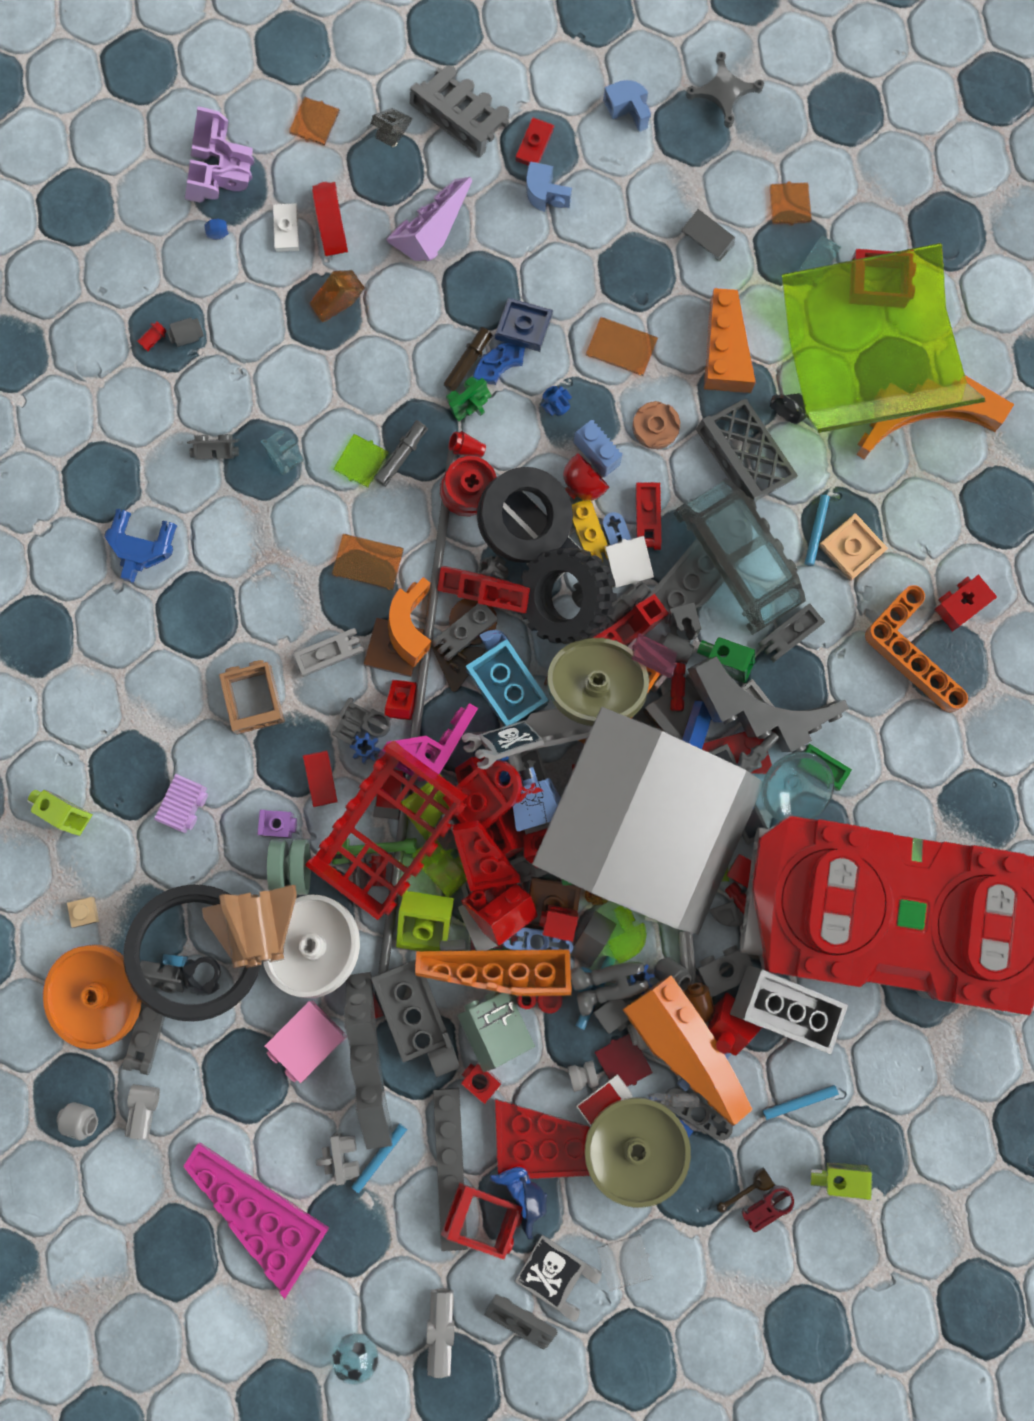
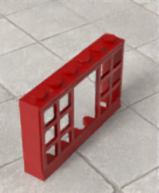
[305,740,468,920]

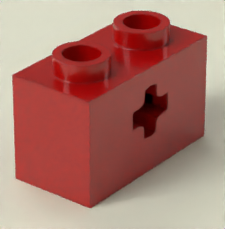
[934,574,997,631]

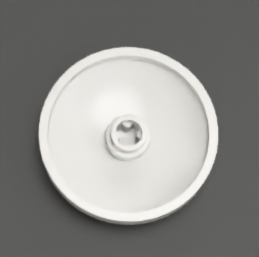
[263,895,360,998]

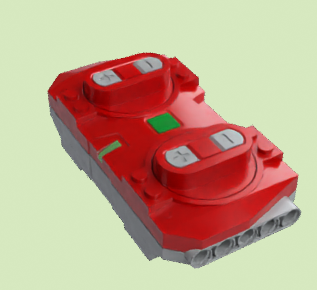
[740,816,1034,1015]

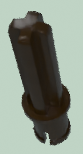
[444,327,493,391]

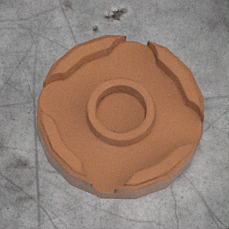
[632,401,681,449]

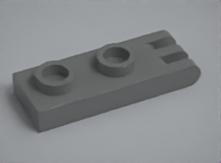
[758,603,825,663]
[431,604,498,662]
[484,1294,557,1349]

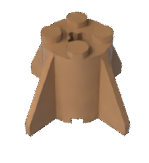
[202,885,297,968]

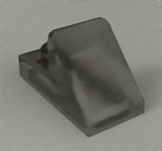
[370,108,412,147]

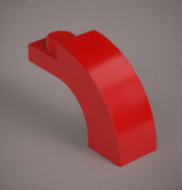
[312,182,348,256]
[593,594,669,647]

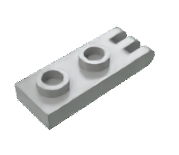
[293,628,364,677]

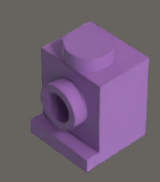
[257,810,297,839]

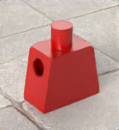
[708,992,763,1056]

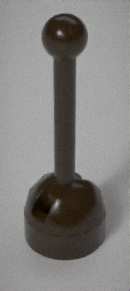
[717,1167,775,1213]

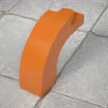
[388,577,431,667]

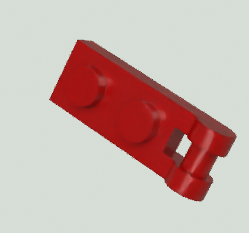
[636,482,662,550]

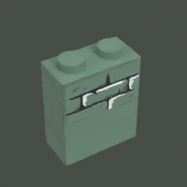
[457,991,535,1072]

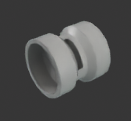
[568,1060,599,1092]

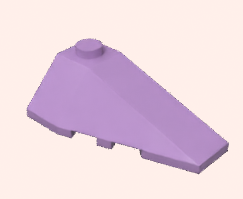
[386,177,472,261]

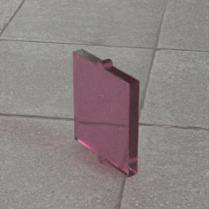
[632,633,677,679]

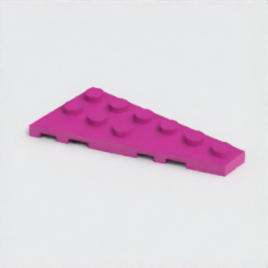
[183,1142,329,1299]

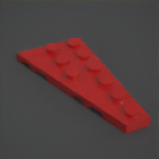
[495,1099,590,1179]

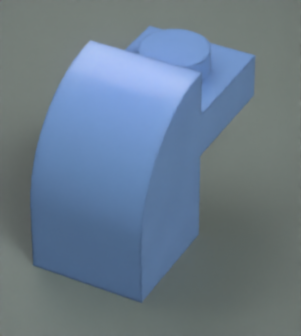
[603,80,651,132]
[527,162,572,212]

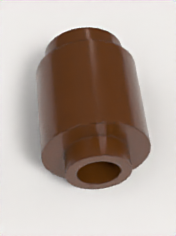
[684,983,715,1023]

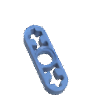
[502,928,573,954]

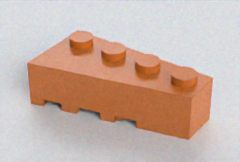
[704,288,756,393]

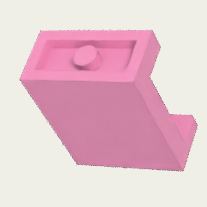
[265,1000,347,1083]

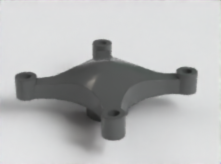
[686,51,764,128]

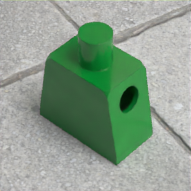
[697,637,755,684]

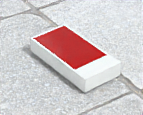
[576,1074,633,1126]

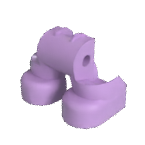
[185,106,254,203]

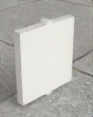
[605,536,654,588]

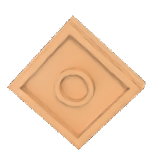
[819,513,888,581]

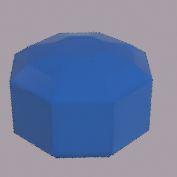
[204,218,229,240]

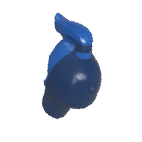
[490,1167,547,1240]

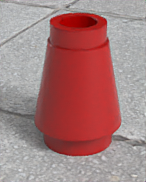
[449,431,486,458]

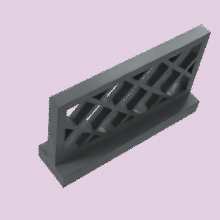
[696,398,798,507]

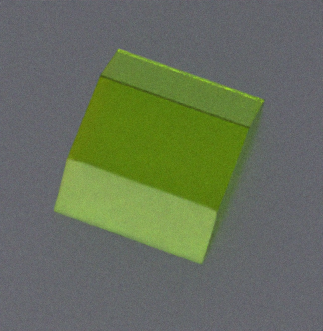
[782,243,985,433]

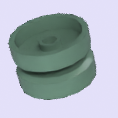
[267,839,311,895]

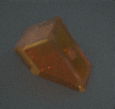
[309,270,365,322]

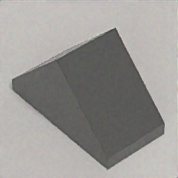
[570,911,617,967]

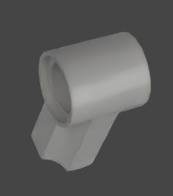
[125,1084,160,1139]

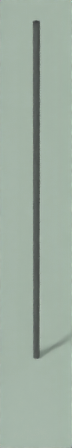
[375,448,457,996]

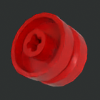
[440,456,497,517]

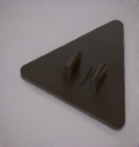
[432,644,485,692]

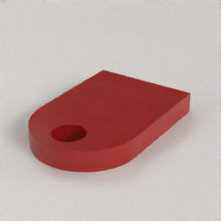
[443,760,522,830]

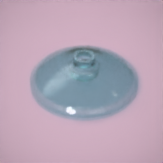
[761,752,834,821]

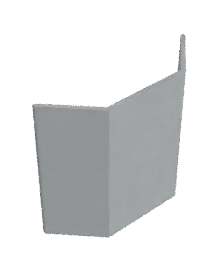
[532,707,764,934]

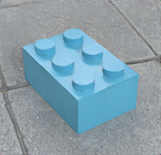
[466,639,549,727]

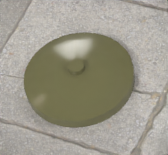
[547,638,649,726]
[585,1097,691,1208]

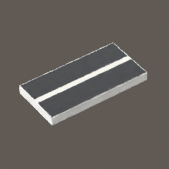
[502,491,582,582]

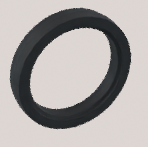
[123,884,261,1022]

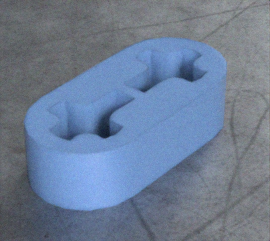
[602,512,631,545]

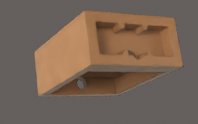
[219,660,285,735]

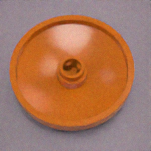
[43,945,142,1049]

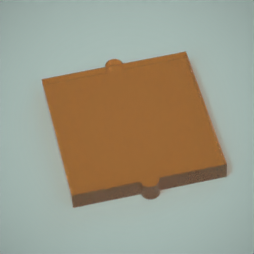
[289,97,340,146]
[769,181,812,226]

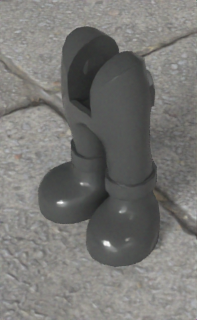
[571,962,649,1016]

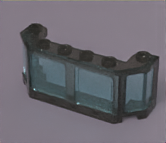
[673,478,806,635]

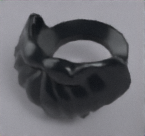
[770,393,807,424]
[182,956,221,996]

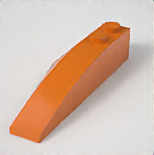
[415,950,571,996]
[622,975,753,1126]

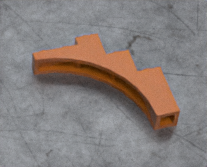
[856,375,1015,460]

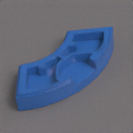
[473,342,525,385]

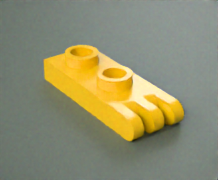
[572,501,608,562]

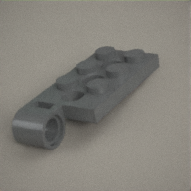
[371,959,460,1078]

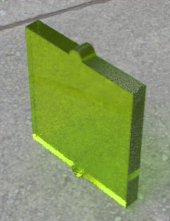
[333,434,388,488]

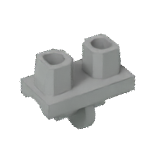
[316,1133,360,1185]

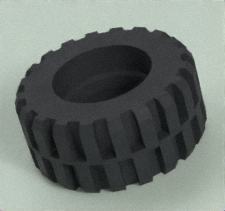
[519,548,617,644]

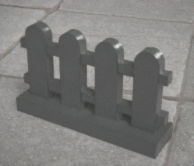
[409,66,510,158]

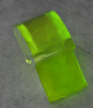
[607,905,647,964]

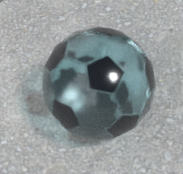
[331,1333,379,1385]

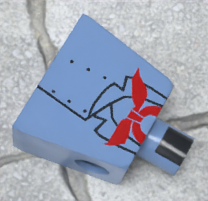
[513,767,561,832]

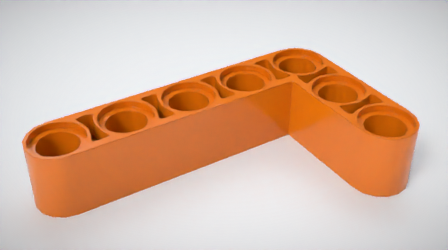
[865,585,968,713]

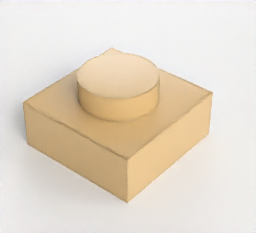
[67,897,99,928]

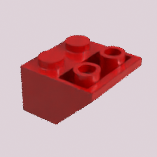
[461,883,538,946]

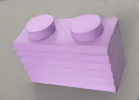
[154,774,208,833]

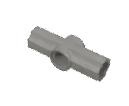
[427,1288,455,1378]

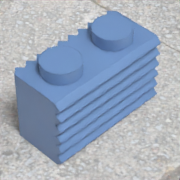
[574,420,622,477]

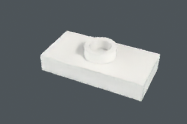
[273,203,299,252]

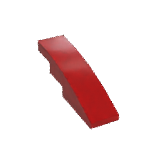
[437,566,530,613]

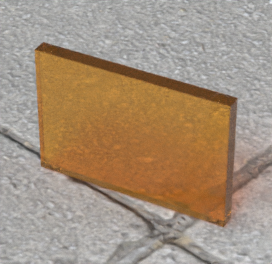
[586,317,658,376]
[332,534,404,590]

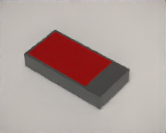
[373,769,405,820]

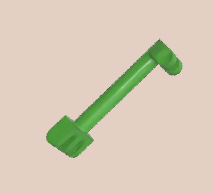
[332,838,417,865]

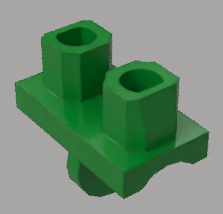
[446,376,492,422]

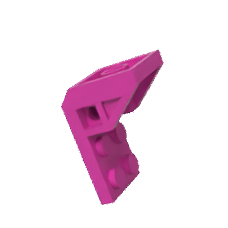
[378,703,478,782]

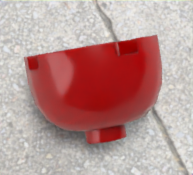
[563,453,610,501]

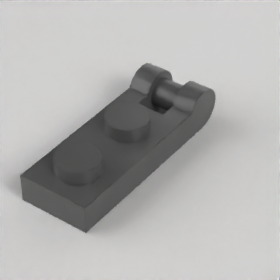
[122,1002,165,1075]

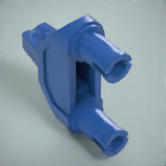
[104,509,177,583]

